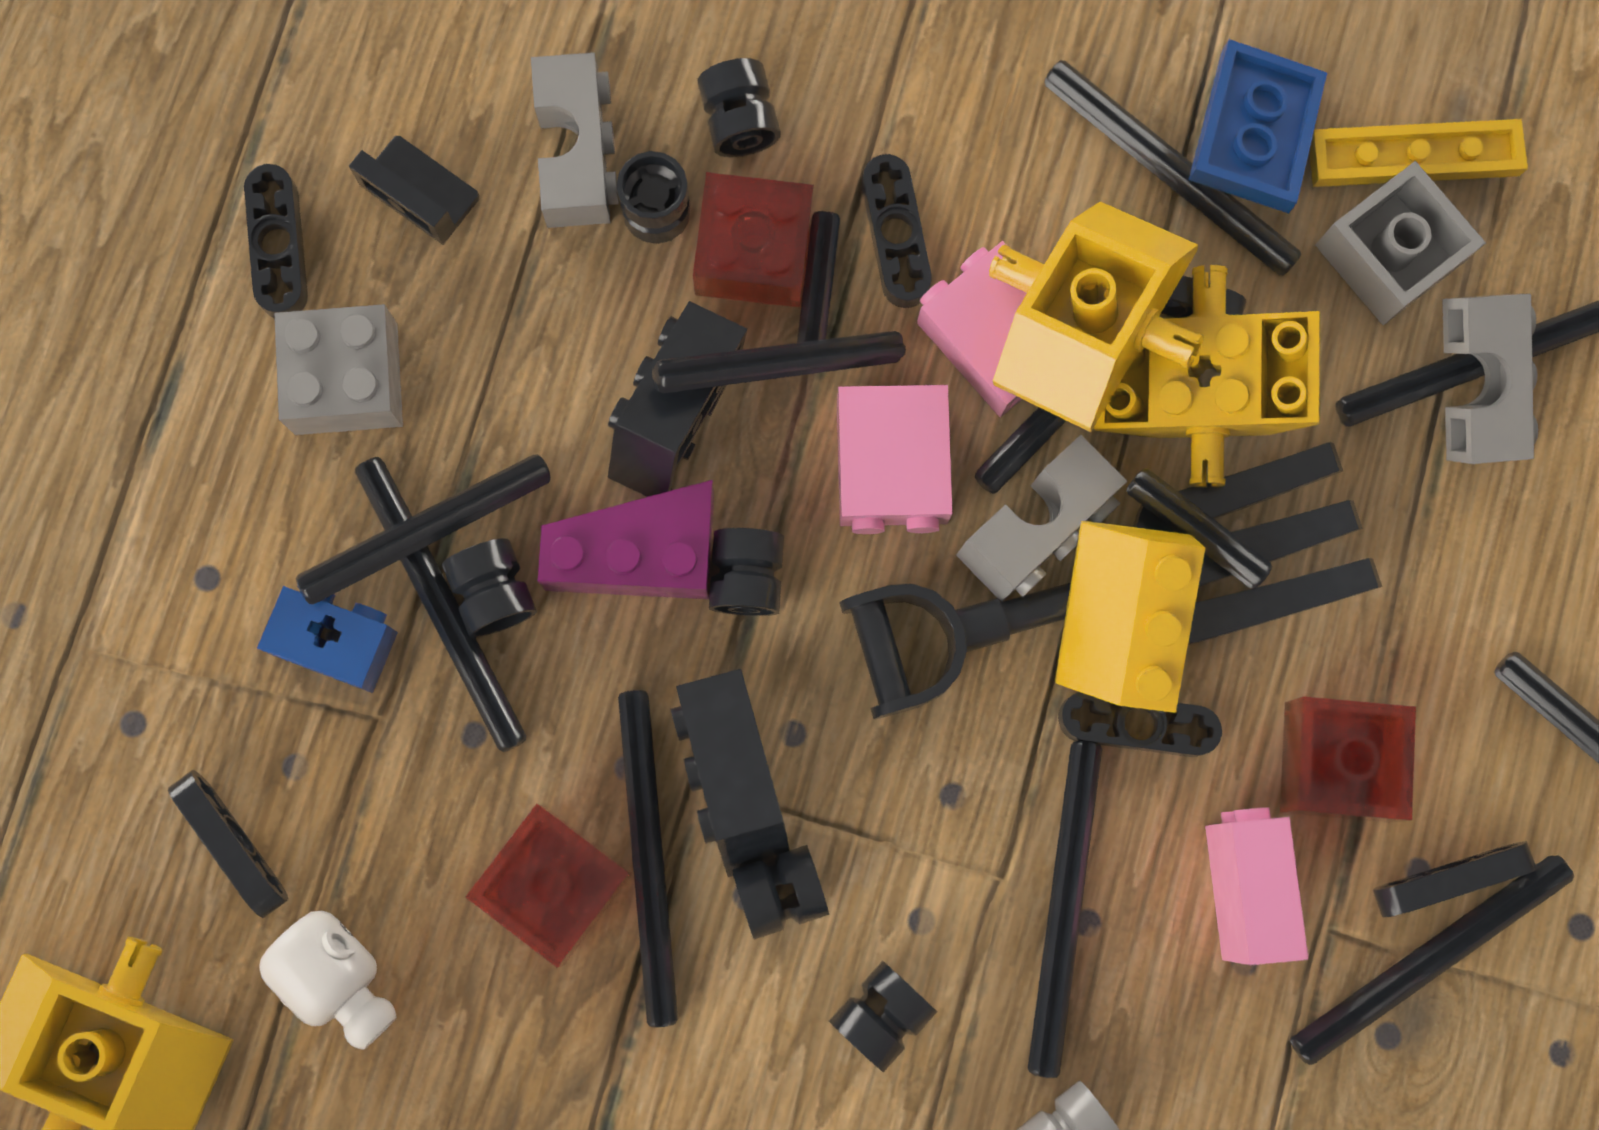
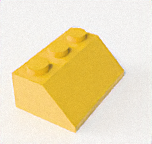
[1055,520,1205,713]

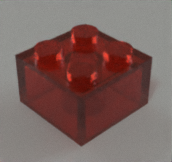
[693,172,814,308]
[1280,696,1416,823]
[466,803,633,968]

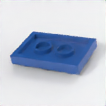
[1189,39,1327,214]

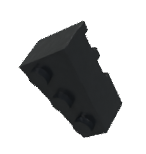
[608,301,747,497]
[671,669,790,877]

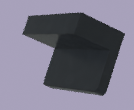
[349,135,480,245]

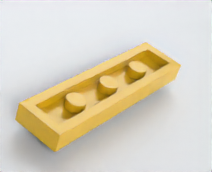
[1309,119,1528,187]

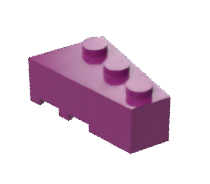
[538,480,714,599]

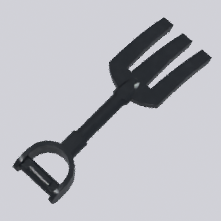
[839,442,1382,719]

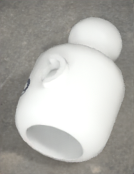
[260,911,397,1050]

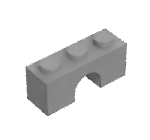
[531,52,619,228]
[1442,293,1538,464]
[956,435,1127,602]

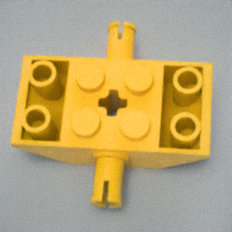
[989,201,1204,432]
[1094,265,1320,487]
[0,936,234,1130]

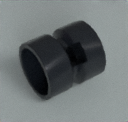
[697,58,781,158]
[617,151,691,244]
[709,528,784,616]
[442,538,537,638]
[732,845,830,940]
[829,961,937,1073]

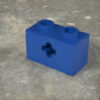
[257,586,398,693]

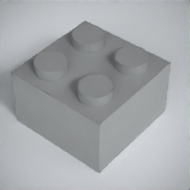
[1315,161,1486,326]
[274,304,403,435]

